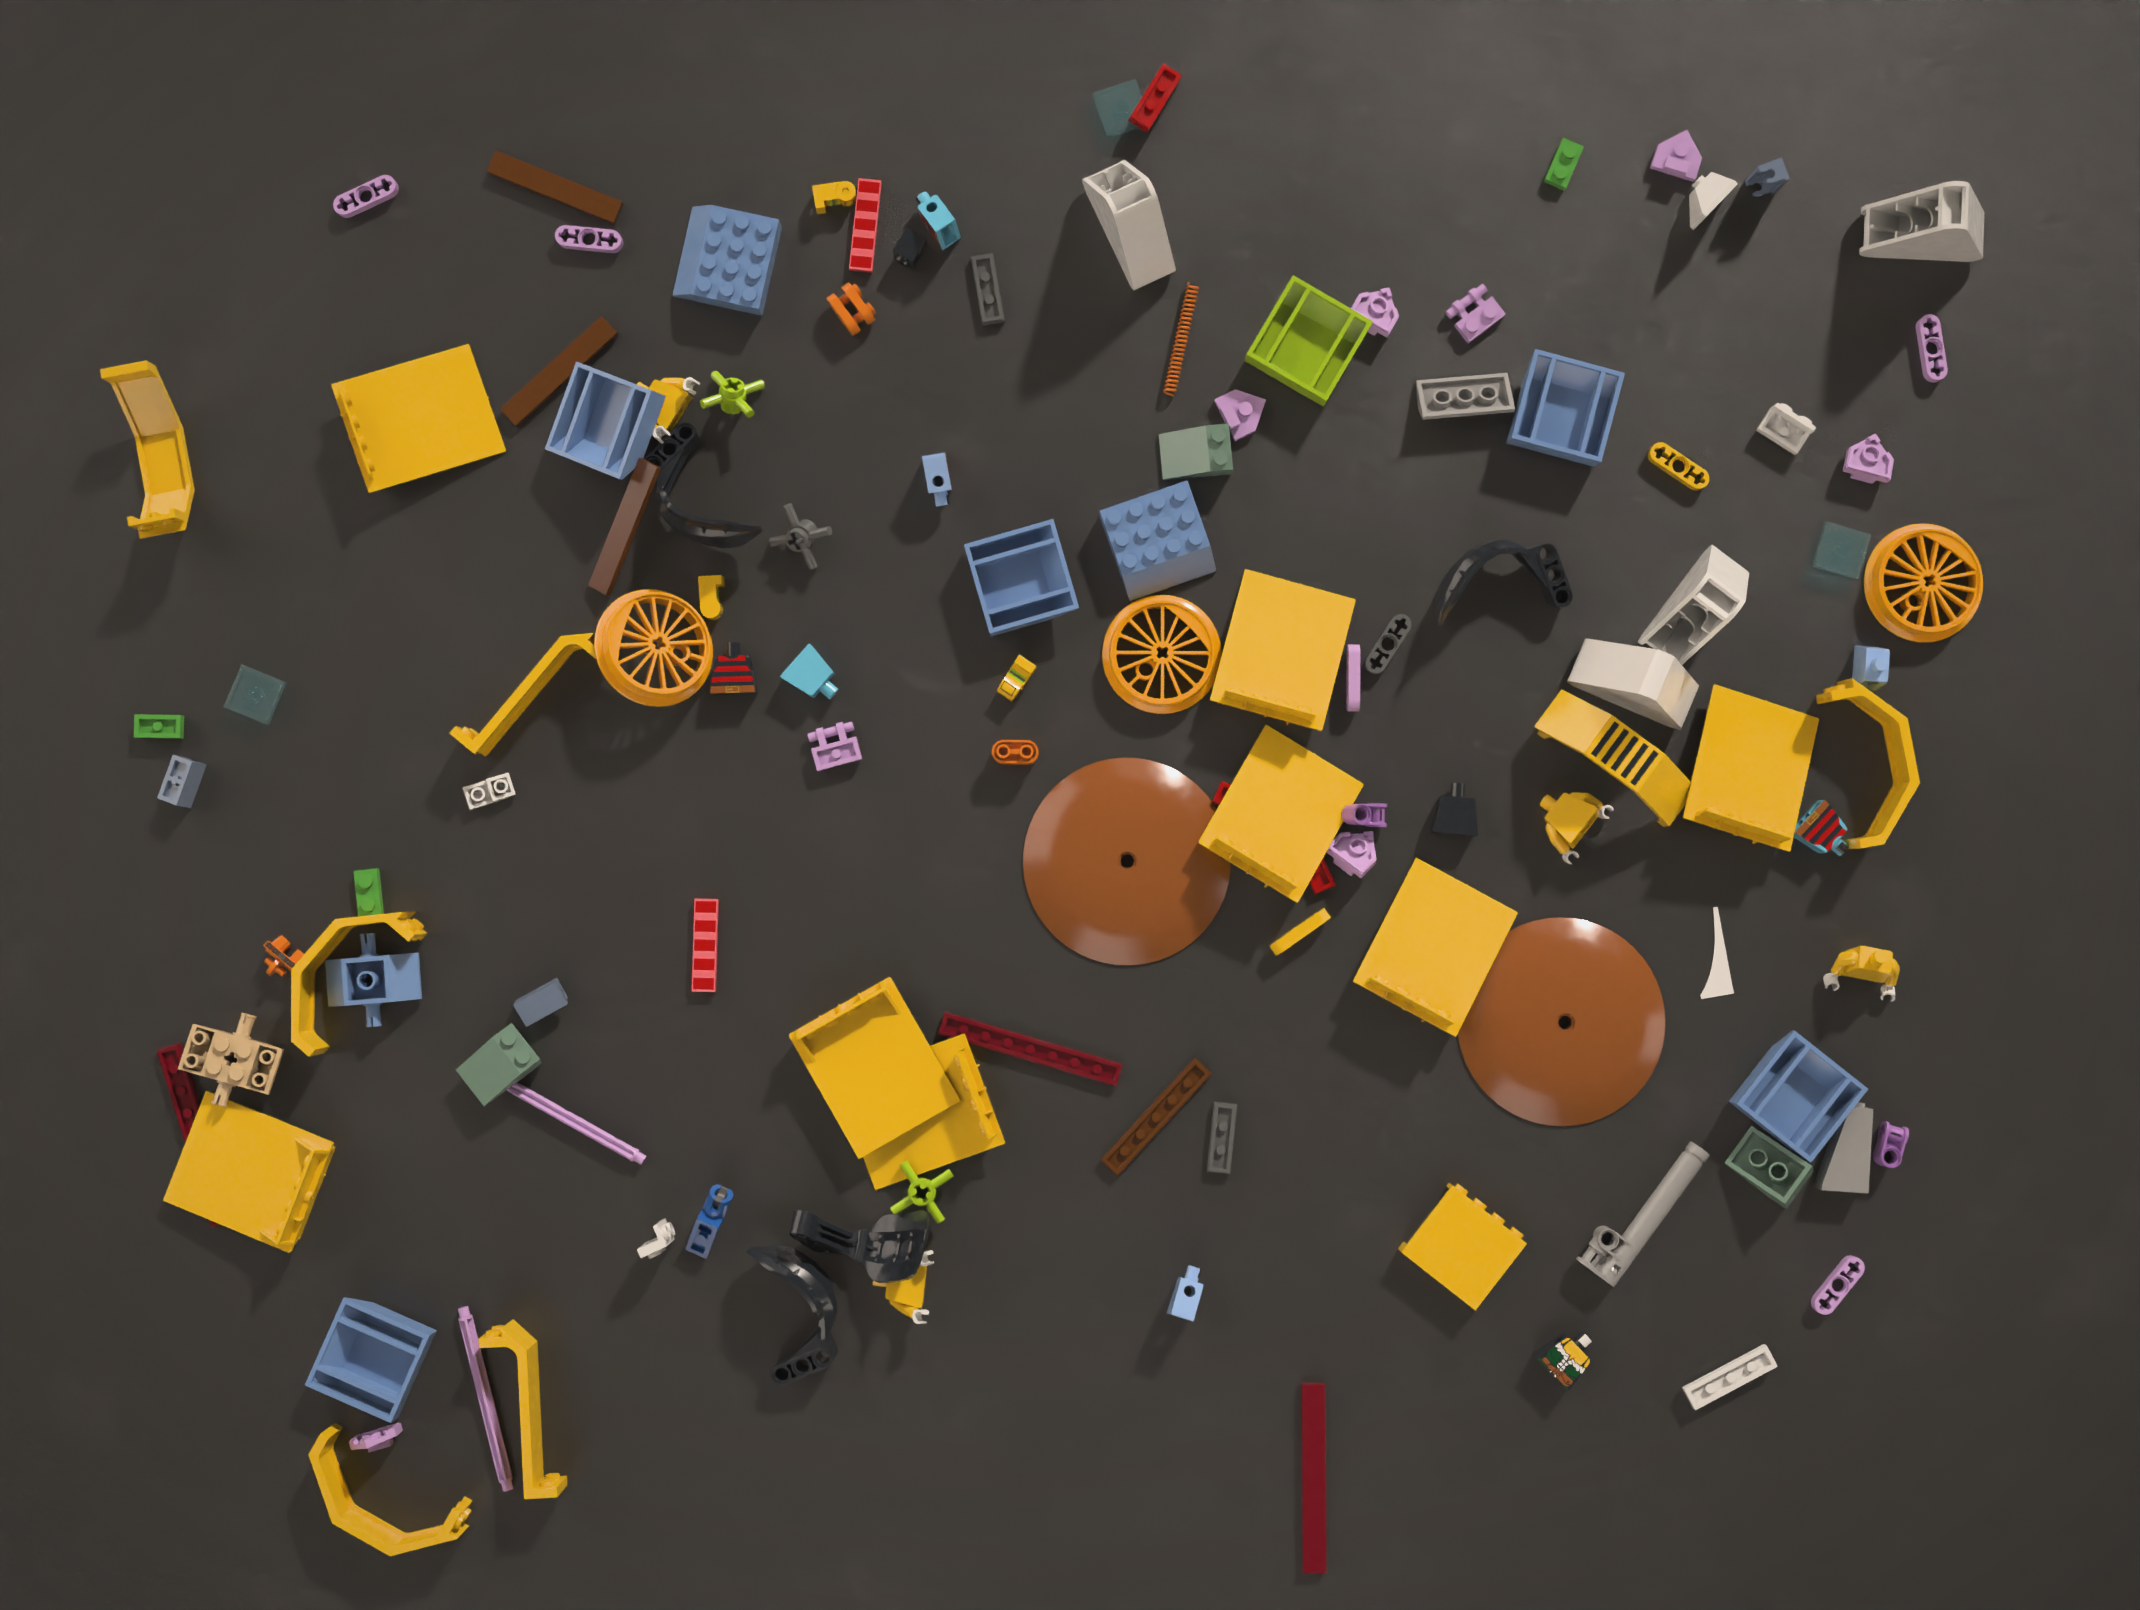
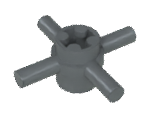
[769,503,832,570]

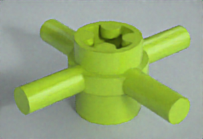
[700,371,765,418]
[890,1160,954,1224]

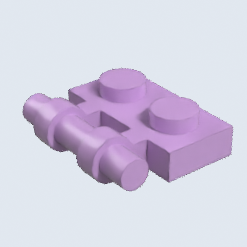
[1445,284,1506,344]
[808,722,862,771]

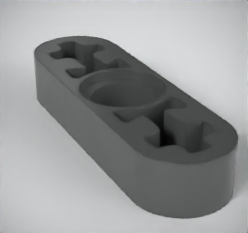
[1364,614,1411,674]

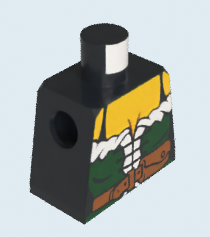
[1533,1331,1592,1391]

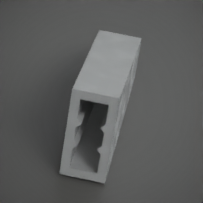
[1814,1102,1873,1194]

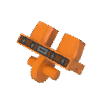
[263,935,304,977]

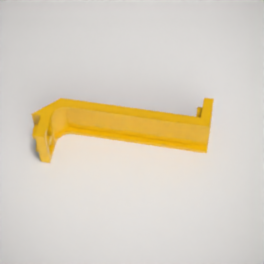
[449,633,596,757]
[478,1319,568,1499]

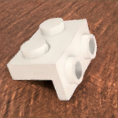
[1756,403,1816,455]
[637,1218,675,1259]

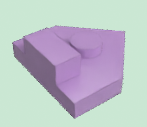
[1650,130,1702,182]
[1351,287,1399,337]
[1214,389,1266,442]
[1843,433,1894,484]
[1327,831,1377,878]
[349,1422,403,1452]

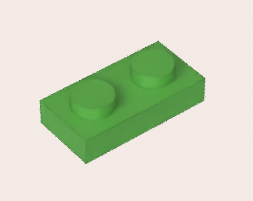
[1543,138,1584,191]
[134,714,184,739]
[354,868,384,917]

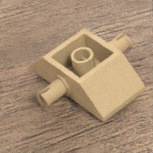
[178,1012,284,1107]

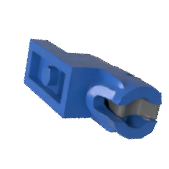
[685,1184,733,1259]

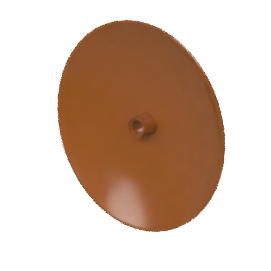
[1023,758,1231,965]
[1458,917,1665,1126]

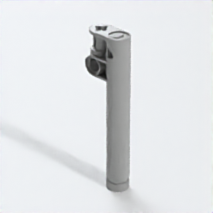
[1576,1141,1710,1287]

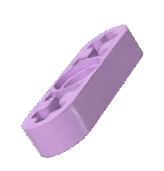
[333,175,399,218]
[555,225,623,253]
[1915,314,1948,382]
[1346,644,1360,711]
[1811,1255,1865,1315]

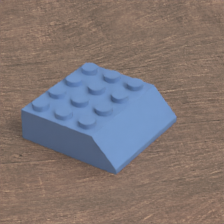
[672,205,782,316]
[1506,349,1625,467]
[545,361,666,480]
[1099,481,1217,601]
[964,519,1079,637]
[1729,1030,1868,1163]
[305,1297,437,1423]

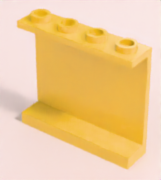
[1398,1183,1527,1311]

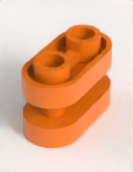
[826,282,876,336]
[992,740,1039,765]

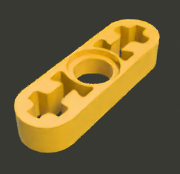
[1647,442,1709,491]
[1269,908,1331,956]

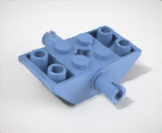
[325,933,422,1027]

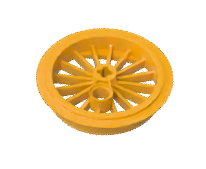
[1864,524,1983,642]
[594,589,713,707]
[1102,595,1222,714]

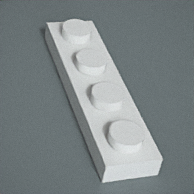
[1682,1344,1778,1410]

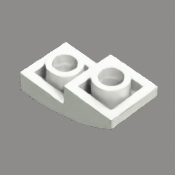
[462,773,516,810]

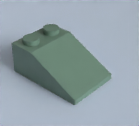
[1158,423,1233,480]
[456,1023,542,1107]
[1725,1126,1814,1209]

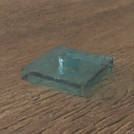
[1092,79,1142,138]
[1812,521,1871,579]
[224,664,287,725]

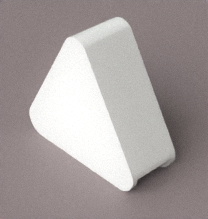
[1082,160,1176,290]
[1859,181,1984,262]
[1638,545,1749,665]
[1567,638,1699,729]

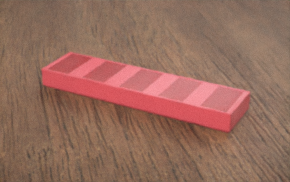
[849,178,882,273]
[692,899,719,992]

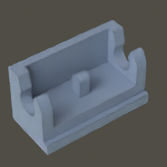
[1744,157,1790,197]
[157,755,207,808]
[513,978,568,1027]

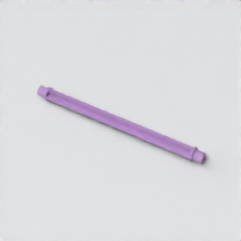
[506,1083,647,1165]
[458,1306,513,1492]

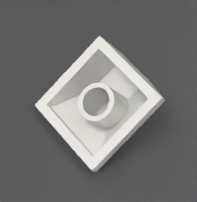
[1689,172,1738,230]

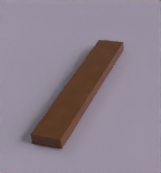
[487,150,624,225]
[500,316,618,427]
[588,458,661,595]
[1100,1057,1212,1176]

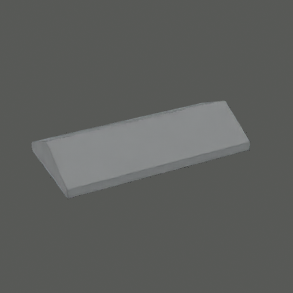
[1416,373,1515,420]

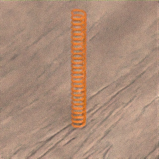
[1163,282,1199,396]

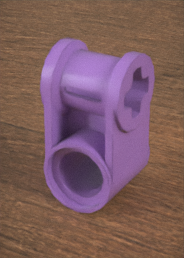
[1342,803,1387,827]
[1873,1121,1909,1168]

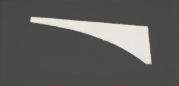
[1700,907,1734,999]

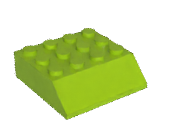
[1244,275,1373,407]

